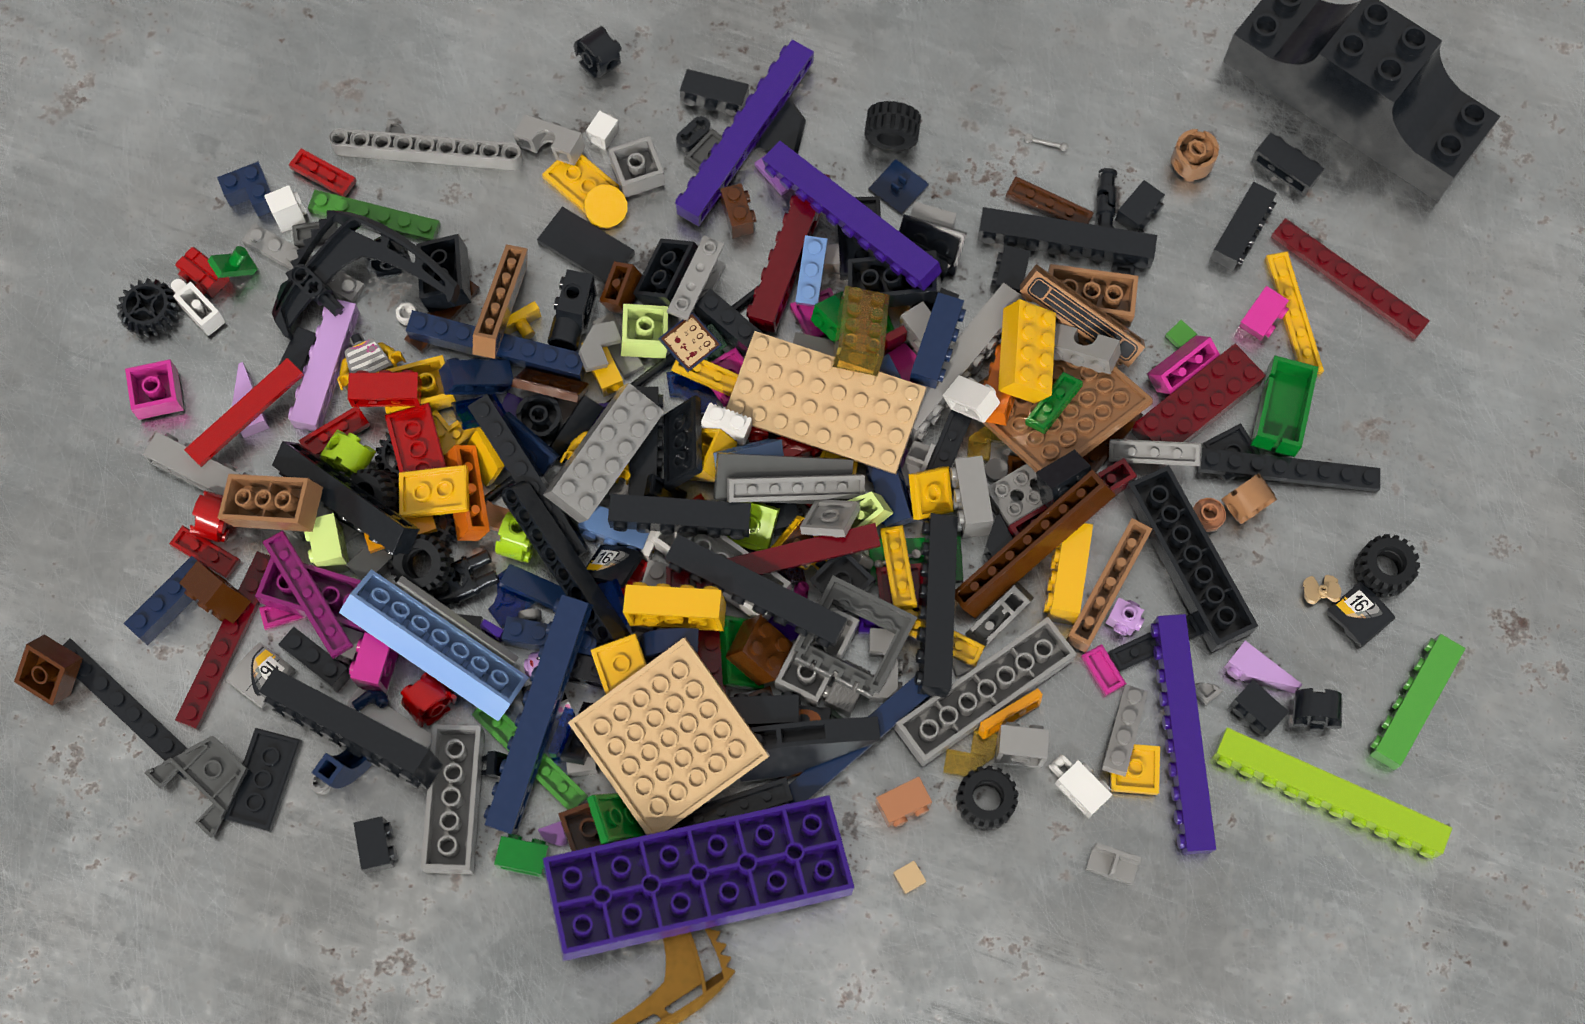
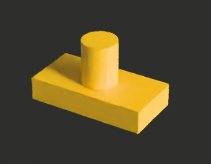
[504,301,541,340]

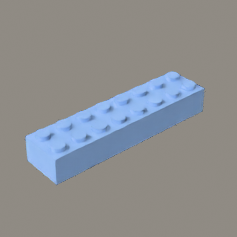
[339,569,529,721]

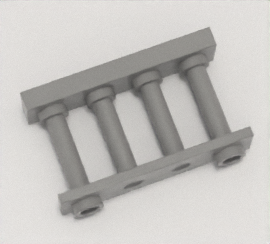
[667,236,725,330]

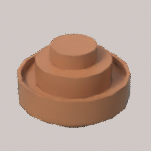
[1193,498,1226,532]

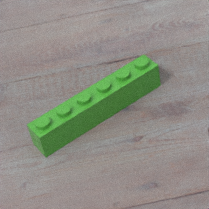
[1369,634,1466,770]

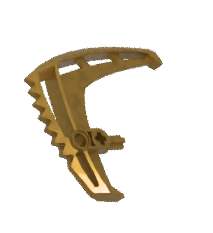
[611,928,735,1024]

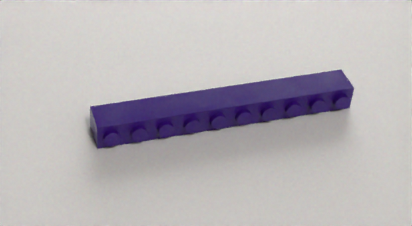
[675,40,814,226]
[762,141,942,291]
[1151,614,1216,855]

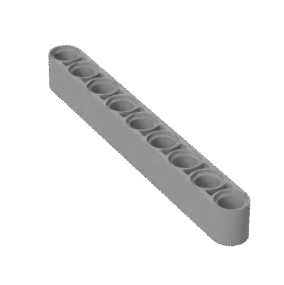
[328,128,523,170]

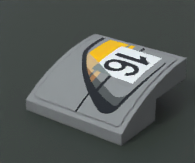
[226,642,295,709]

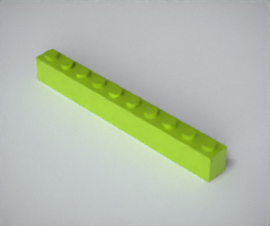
[1212,727,1452,859]

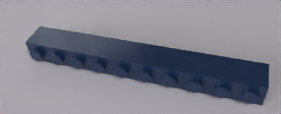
[484,595,593,834]

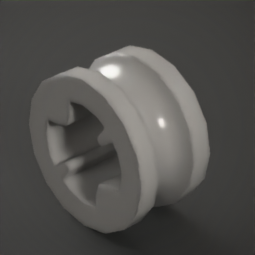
[309,774,332,794]

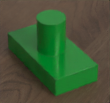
[208,246,258,278]

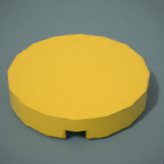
[584,184,627,229]

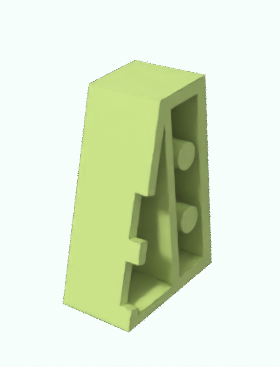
[819,492,893,536]

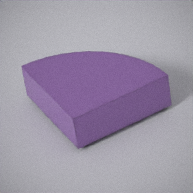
[538,821,569,846]

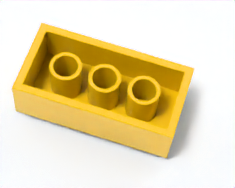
[998,299,1056,404]
[1043,523,1093,626]
[623,582,726,631]

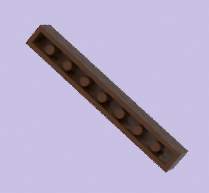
[955,469,1116,618]

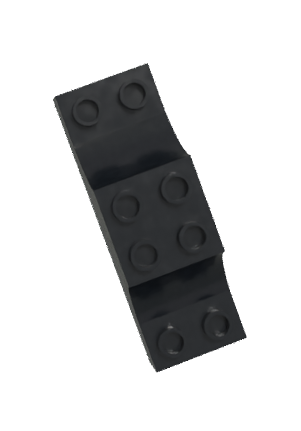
[1223,0,1500,202]

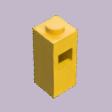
[581,343,624,397]

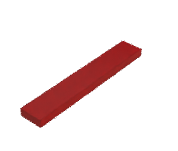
[184,358,304,467]

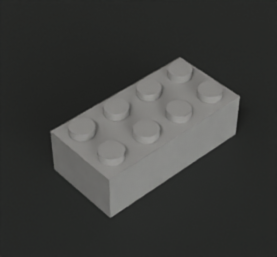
[775,599,860,707]

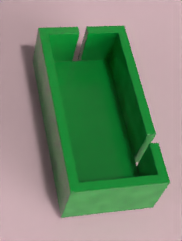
[1250,355,1319,457]

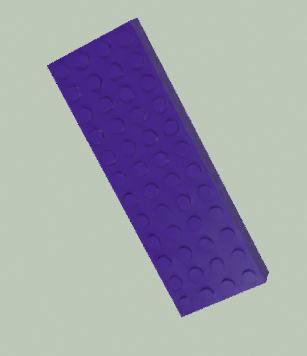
[543,795,855,961]

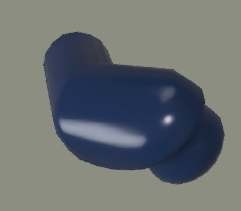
[352,690,389,711]

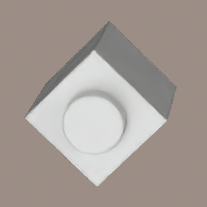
[586,111,619,150]

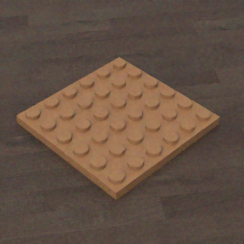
[978,337,1153,472]

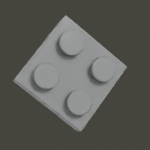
[800,499,860,537]

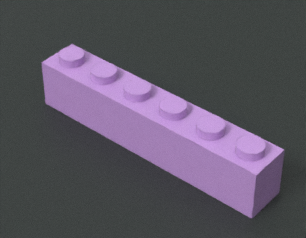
[288,300,360,432]

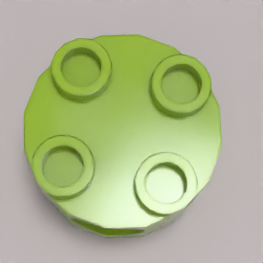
[320,430,376,478]
[495,512,533,563]

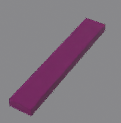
[262,530,353,659]

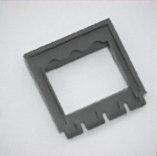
[794,575,917,699]

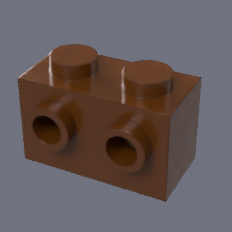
[720,183,756,238]
[599,261,642,314]

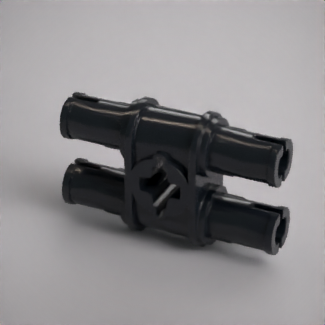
[433,550,500,606]

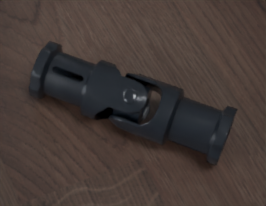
[1096,168,1117,228]

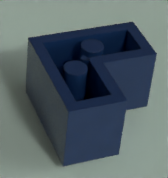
[217,162,272,217]

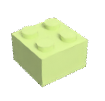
[621,304,668,359]
[304,513,349,573]

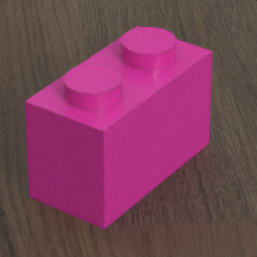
[1239,286,1289,341]

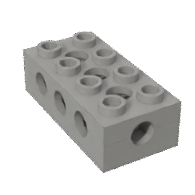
[988,464,1044,528]

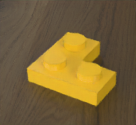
[432,410,480,455]

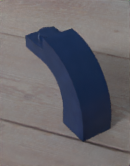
[638,628,698,664]
[311,748,371,788]

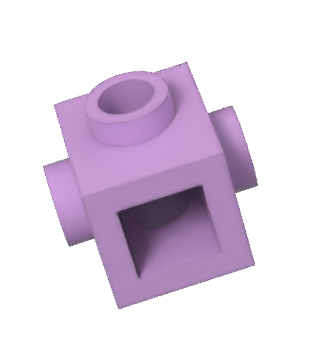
[1105,598,1145,636]

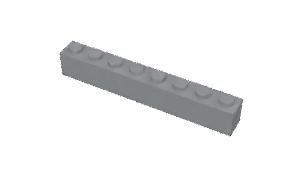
[142,432,317,541]

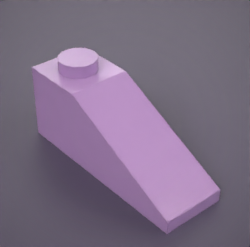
[232,362,269,438]
[1224,641,1303,693]

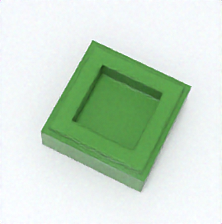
[1165,320,1197,349]

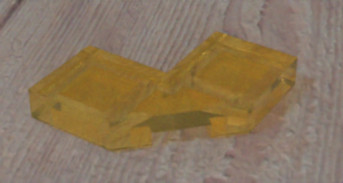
[967,426,1005,463]
[943,730,997,777]

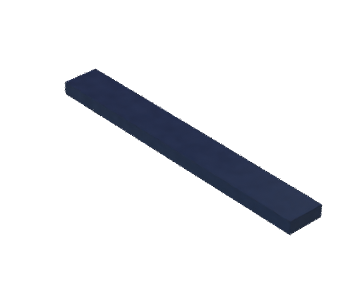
[788,676,930,804]

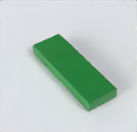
[1025,372,1083,434]

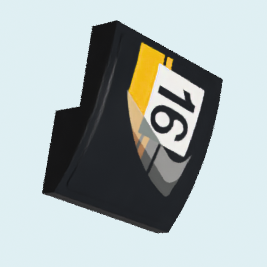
[586,545,644,589]
[1327,582,1395,647]

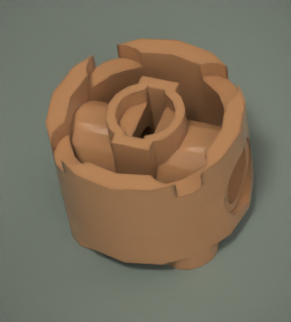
[1171,129,1219,182]
[1221,473,1277,524]

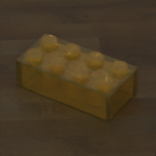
[832,285,889,376]

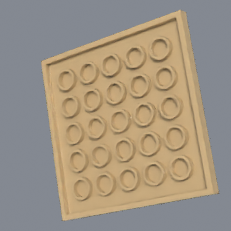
[568,637,770,835]

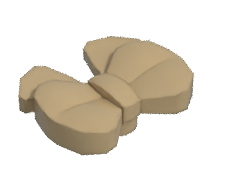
[1303,575,1341,604]

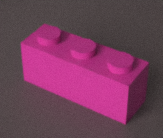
[1147,336,1220,394]

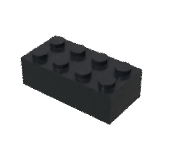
[848,250,941,311]

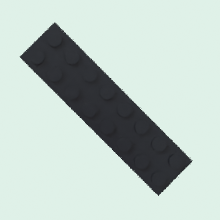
[1124,465,1258,652]
[259,668,443,790]

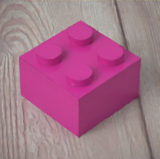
[125,359,184,420]
[349,632,399,694]

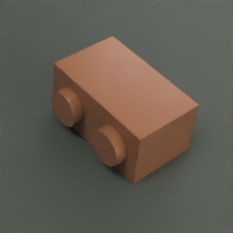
[875,777,932,828]

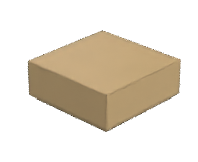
[893,861,927,894]

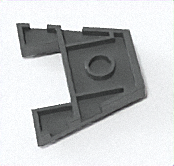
[144,736,248,838]

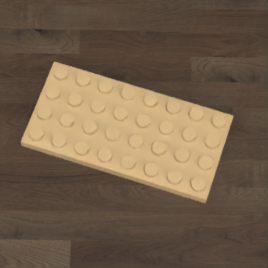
[726,331,927,475]

